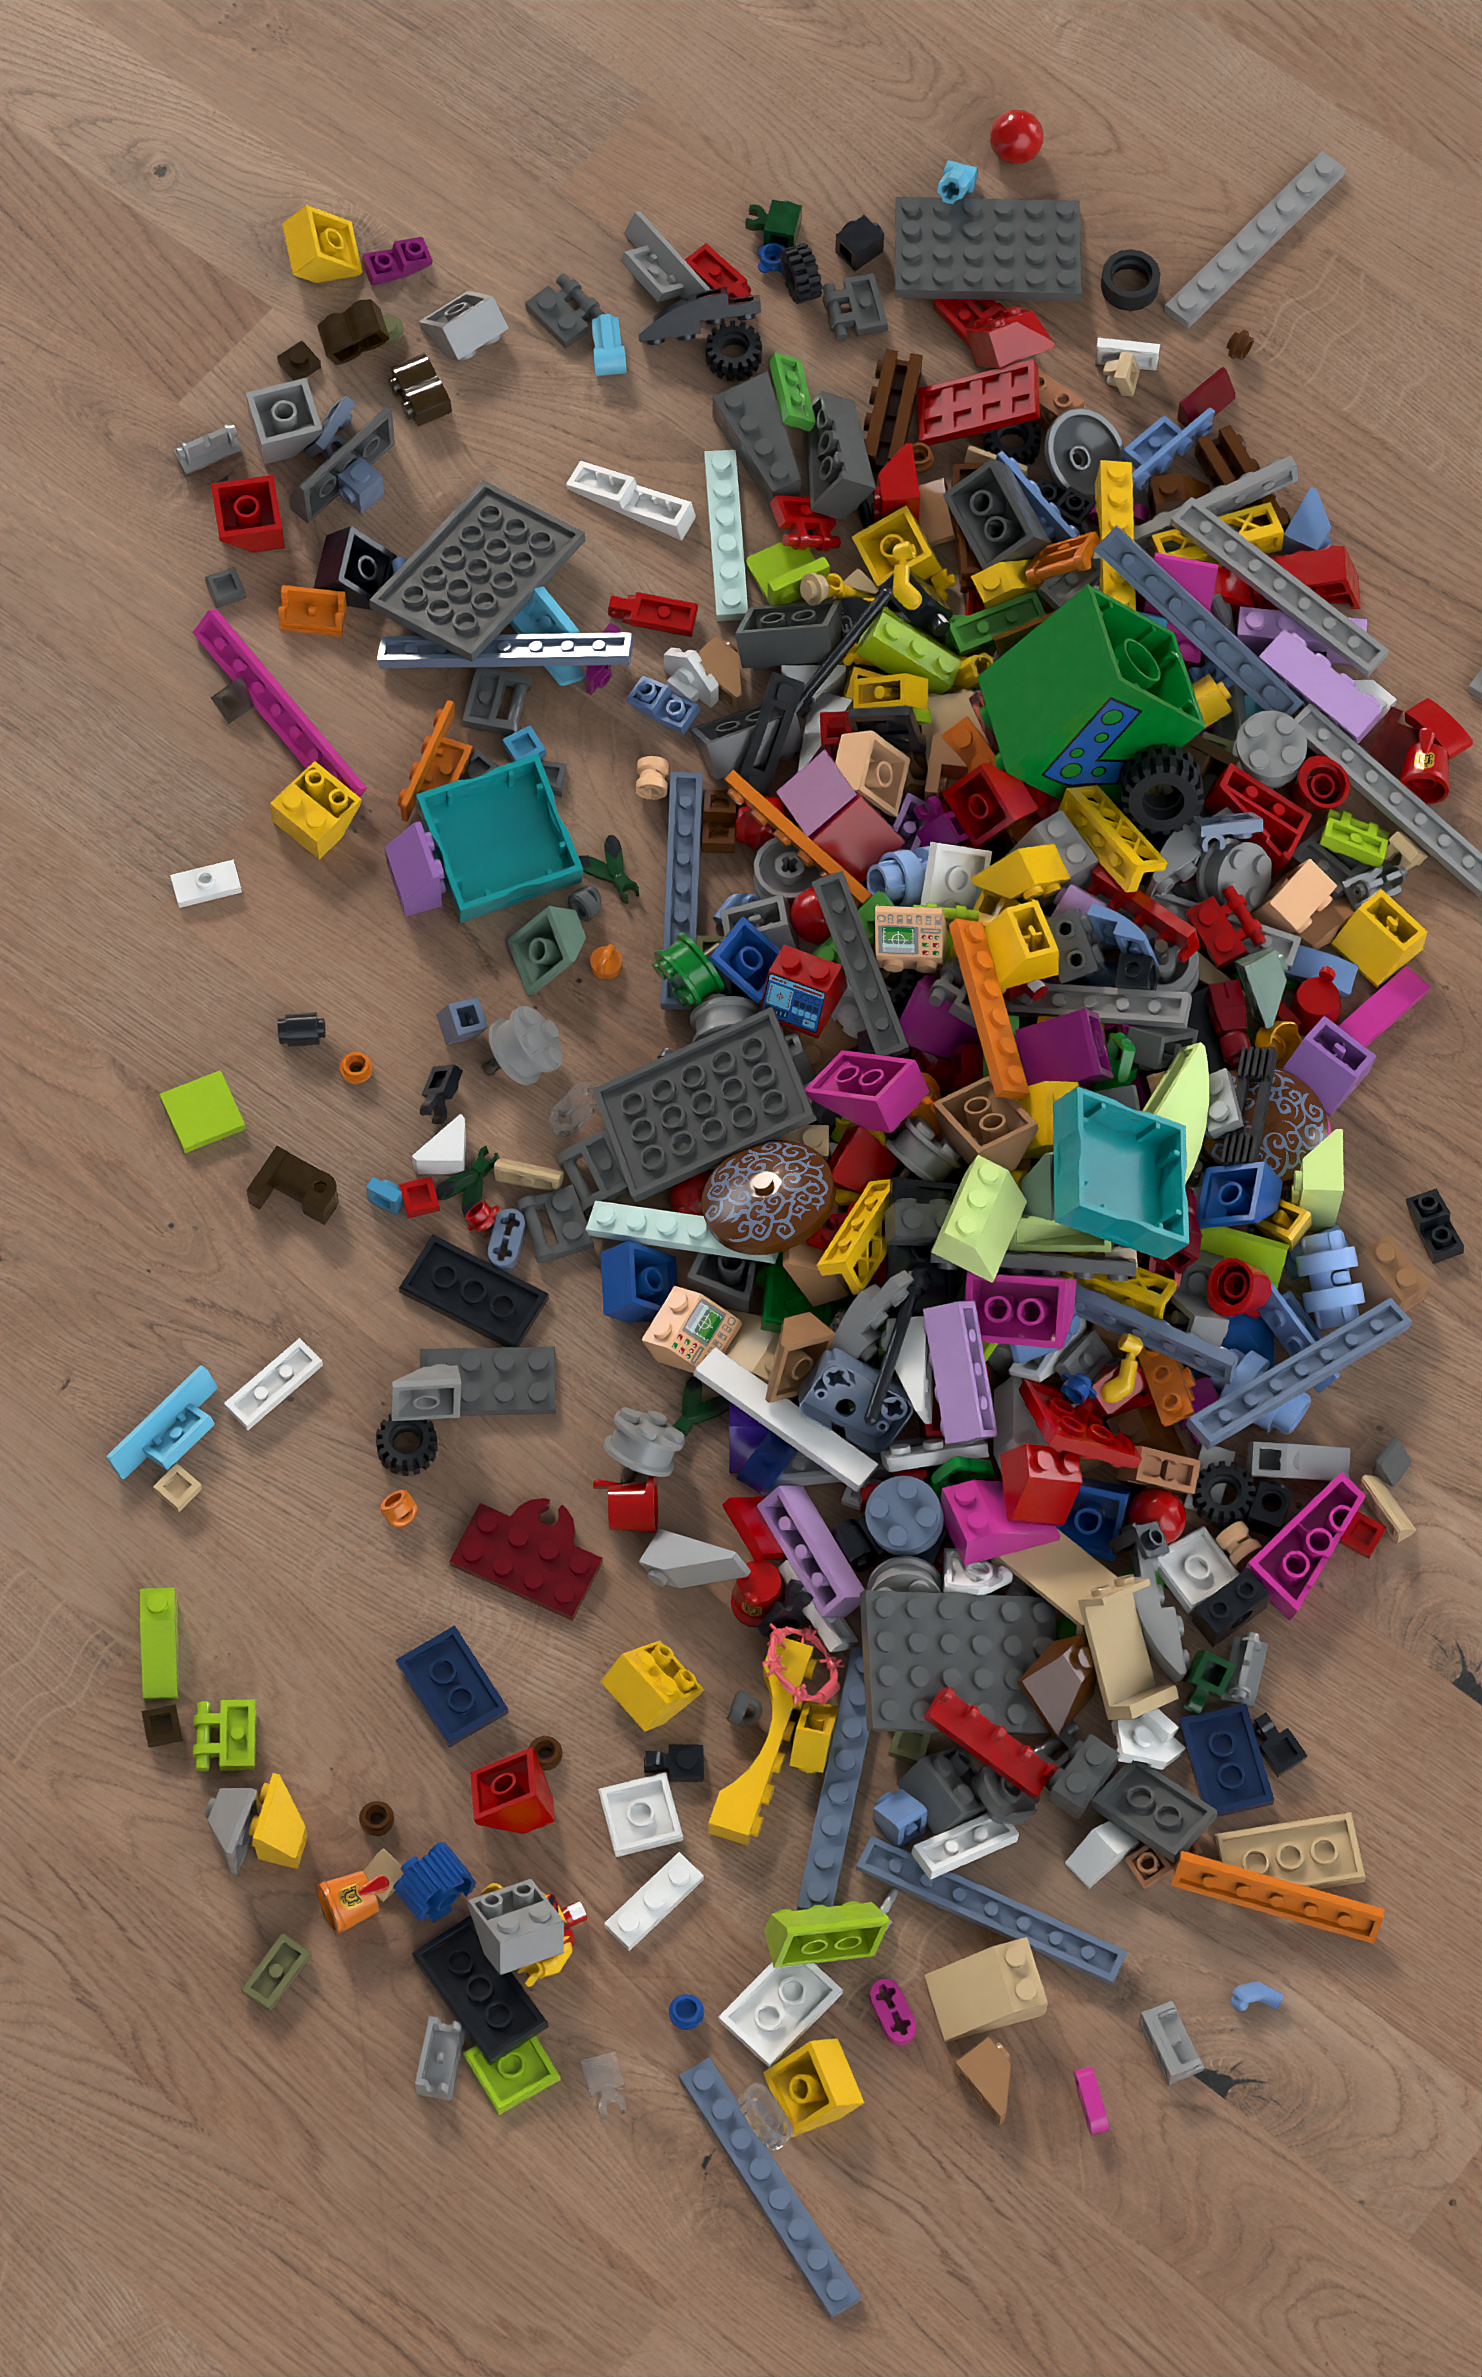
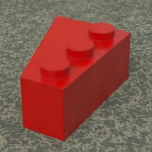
[1253,545,1360,609]
[1203,763,1312,878]

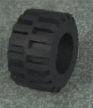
[1120,745,1204,835]

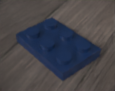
[396,1625,509,1748]
[1179,1703,1274,1817]

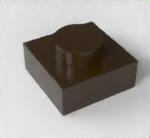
[277,340,321,381]
[141,1704,183,1748]

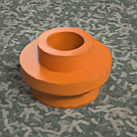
[340,1052,373,1084]

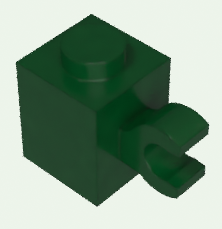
[745,199,802,248]
[1183,1650,1237,1714]

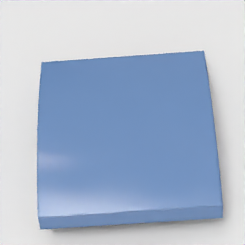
[1087,903,1159,967]

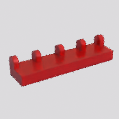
[1086,863,1200,963]
[923,1686,1058,1798]

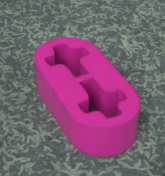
[869,1979,916,2046]
[1073,2066,1109,2135]

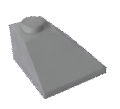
[391,1364,461,1421]
[205,1788,261,1875]

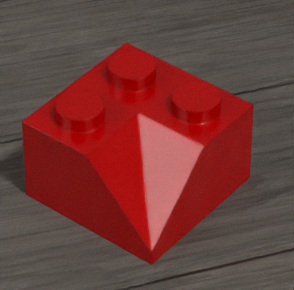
[966,306,1055,368]
[211,475,285,553]
[942,762,1038,848]

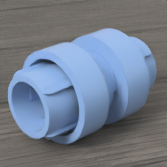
[867,846,930,907]
[1295,1230,1365,1330]
[1211,1348,1311,1434]

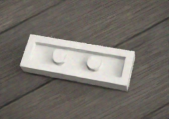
[224,1338,323,1430]
[881,1439,989,1472]
[777,1560,859,1652]
[911,1814,1019,1880]
[604,1852,704,1951]

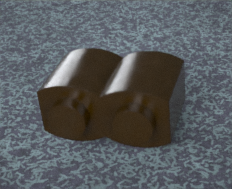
[317,299,390,365]
[388,353,452,426]

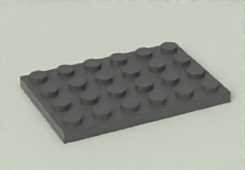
[895,197,1081,301]
[369,480,586,662]
[592,1007,817,1203]
[860,1590,1057,1736]

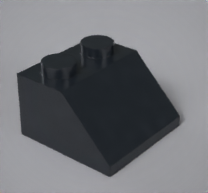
[314,526,397,610]

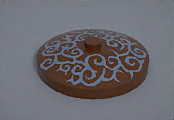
[1201,1068,1328,1187]
[702,1140,836,1255]

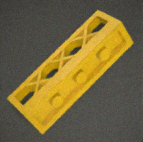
[1151,502,1284,567]
[1058,785,1168,892]
[817,1179,891,1295]
[1041,1252,1178,1320]

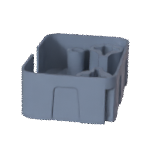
[798,1348,913,1453]

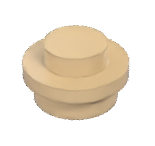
[800,573,829,605]

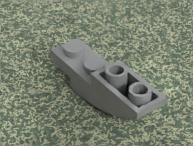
[1144,807,1234,899]
[830,1270,914,1373]
[1130,1544,1190,1682]

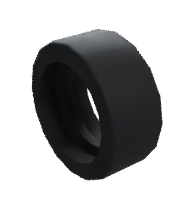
[1100,249,1161,311]

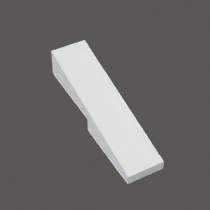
[566,461,696,541]

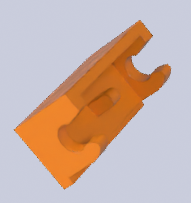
[278,585,347,637]

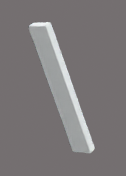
[693,1348,879,1492]

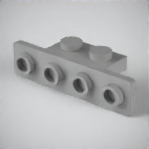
[620,211,710,302]

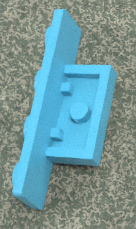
[510,586,585,686]
[106,1365,218,1479]

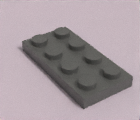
[420,1347,556,1416]

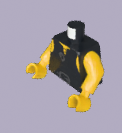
[880,541,956,637]
[825,573,911,667]

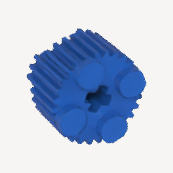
[393,1842,477,1923]

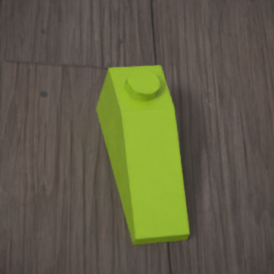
[140,1587,178,1701]

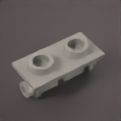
[173,424,243,475]
[1220,1632,1268,1708]

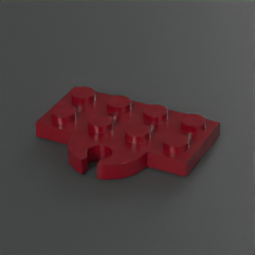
[450,1498,603,1621]

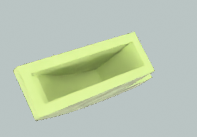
[1142,1042,1209,1184]
[1009,1214,1115,1252]

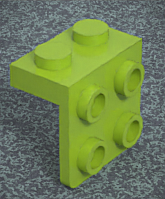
[746,542,830,605]

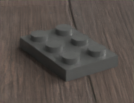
[1091,1760,1217,1863]

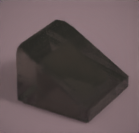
[211,677,254,724]

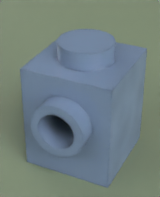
[338,457,384,514]
[436,997,488,1045]

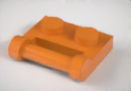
[1026,531,1100,586]

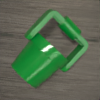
[1092,1032,1138,1092]
[926,1456,995,1501]

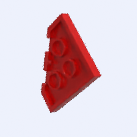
[1018,1379,1142,1470]

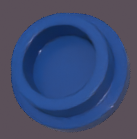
[669,1994,704,2030]

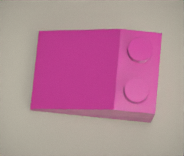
[1144,553,1219,663]
[805,1050,930,1133]
[940,1480,1060,1566]

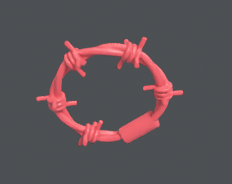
[762,1623,844,1705]

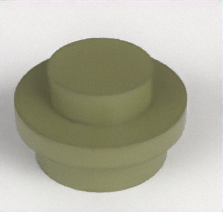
[383,314,404,345]

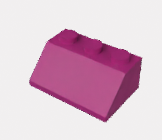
[965,1272,1076,1349]

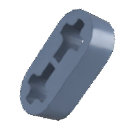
[488,1209,525,1272]

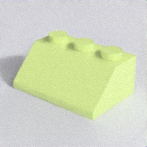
[1288,1129,1344,1231]
[931,1155,1027,1283]

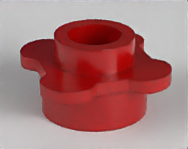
[465,1201,499,1231]

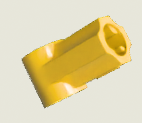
[947,652,993,694]

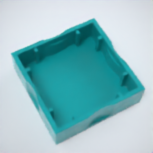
[416,754,583,923]
[1053,1086,1189,1260]

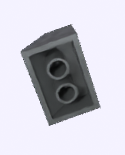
[942,459,1051,570]
[735,599,842,670]
[690,703,803,780]

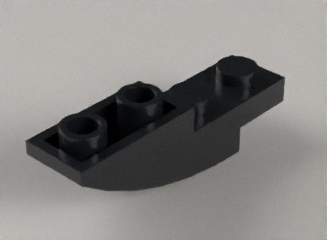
[639,286,761,345]

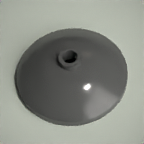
[1045,408,1126,500]

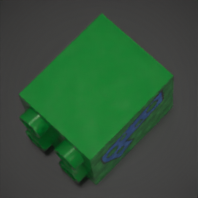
[977,584,1206,802]

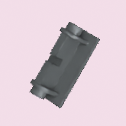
[1341,863,1408,912]

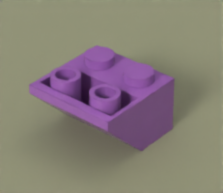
[385,821,446,917]
[1282,1016,1376,1117]

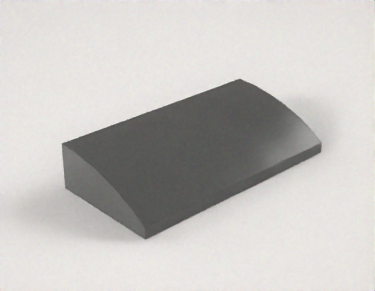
[290,407,395,523]

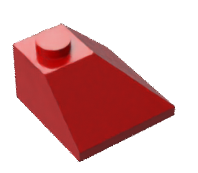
[470,1747,555,1834]

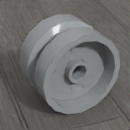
[753,838,821,906]

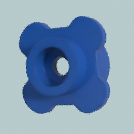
[757,243,787,273]
[1061,1372,1097,1404]

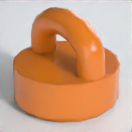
[590,944,623,980]
[379,1490,418,1528]

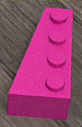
[1241,1472,1366,1621]

